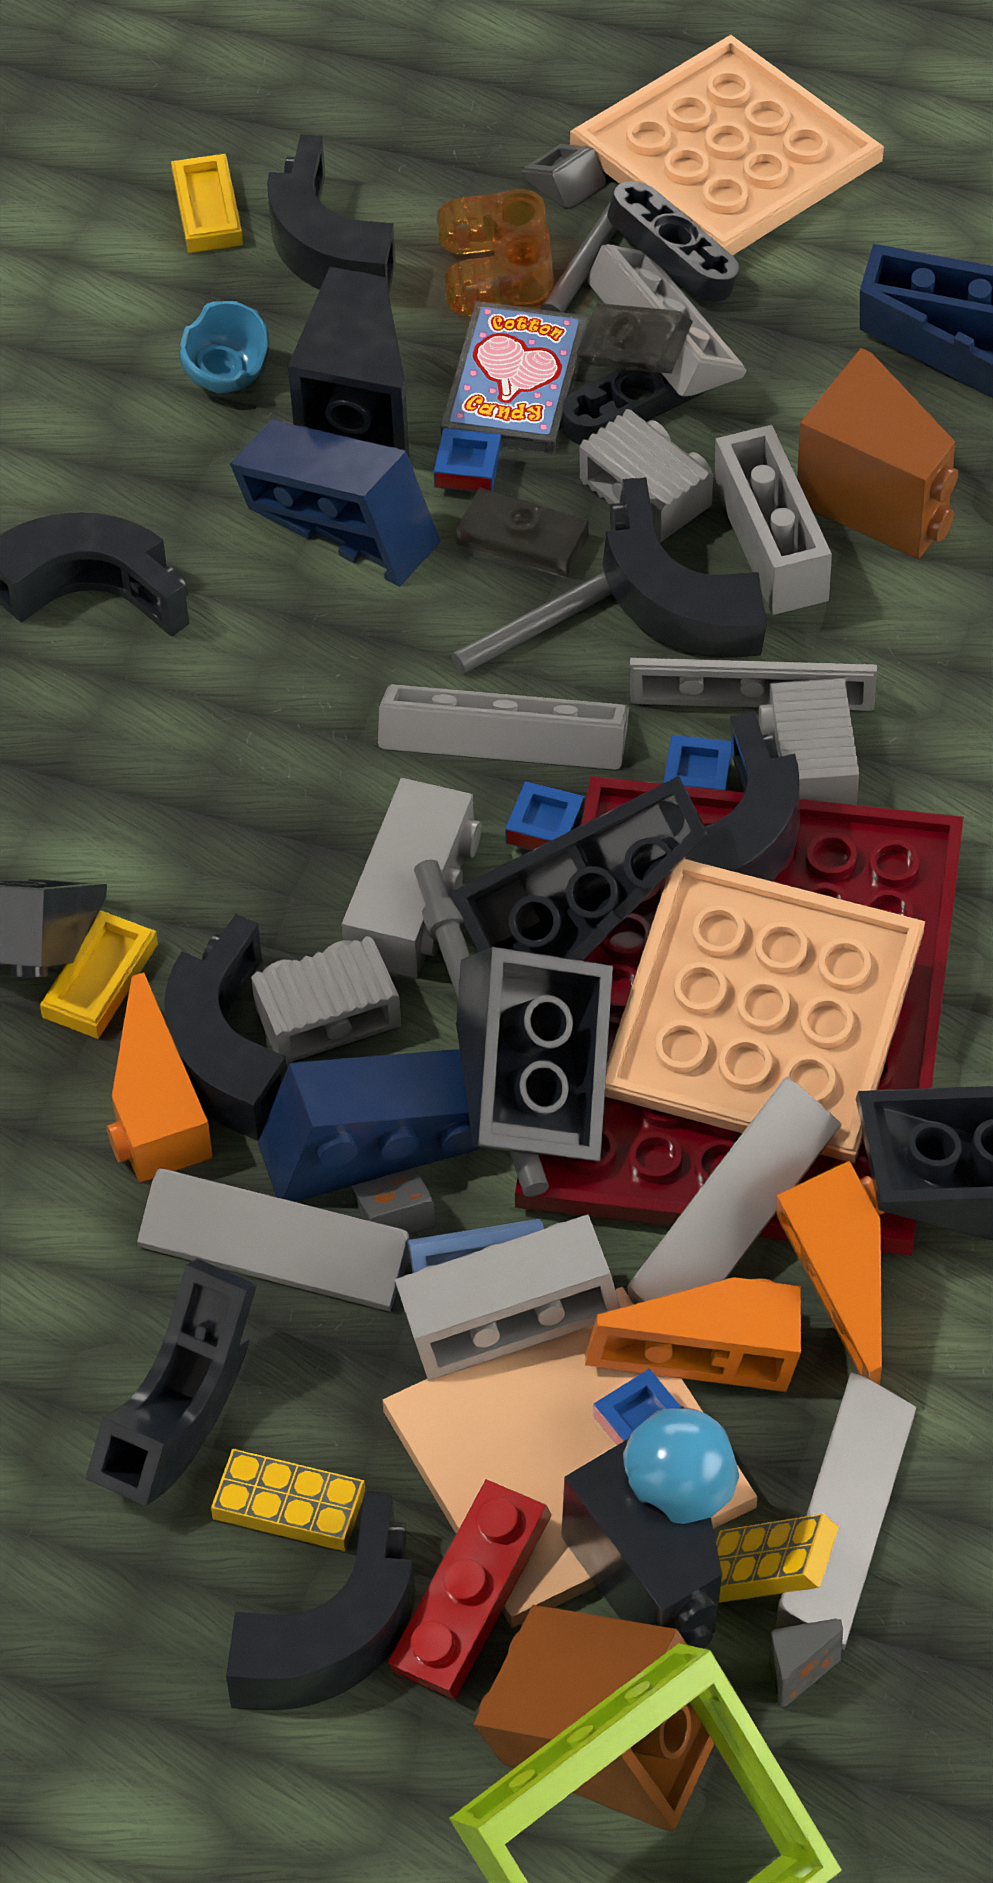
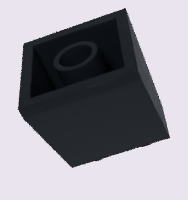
[288,267,410,459]
[561,1406,722,1649]

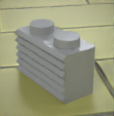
[579,409,713,543]
[759,678,859,805]
[251,936,401,1064]

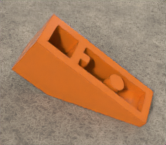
[106,972,213,1183]
[776,1161,885,1385]
[585,1277,801,1392]

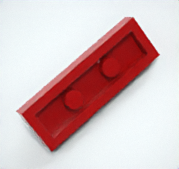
[388,1479,552,1700]

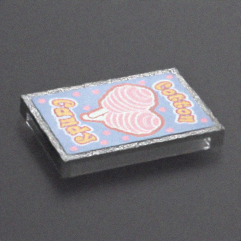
[440,301,588,455]

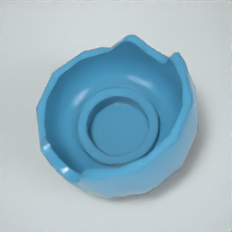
[179,301,269,394]
[623,1408,739,1524]

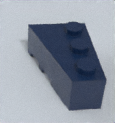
[860,243,993,398]
[230,420,441,587]
[258,1049,479,1202]

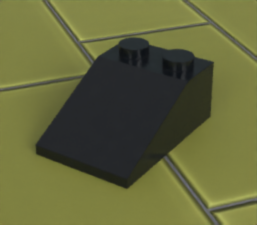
[456,947,613,1163]
[856,1086,993,1241]

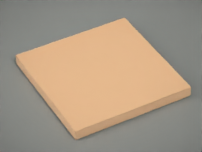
[570,35,884,256]
[604,859,925,1164]
[382,1287,757,1628]

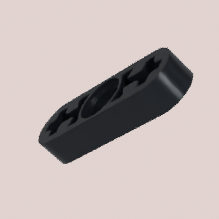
[607,181,739,302]
[563,356,707,445]

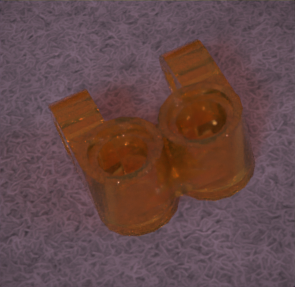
[436,189,555,316]

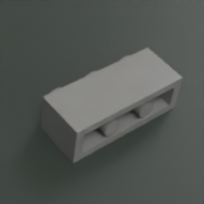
[714,425,832,615]
[342,778,482,978]
[395,1214,620,1381]

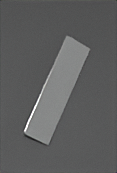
[587,244,746,396]
[630,658,877,711]
[378,684,630,770]
[627,1077,842,1303]
[137,1169,410,1312]
[776,1372,916,1650]

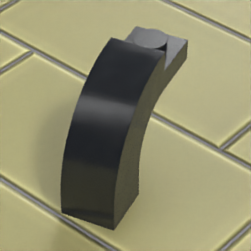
[267,134,396,293]
[602,477,767,658]
[0,512,189,637]
[667,711,800,882]
[164,914,287,1141]
[85,1259,257,1506]
[226,1493,416,1710]

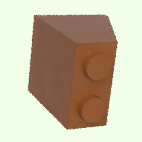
[797,348,958,560]
[473,1605,714,1832]

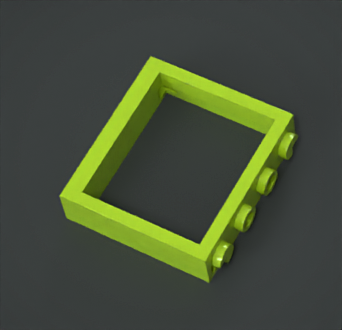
[449,1643,842,1883]

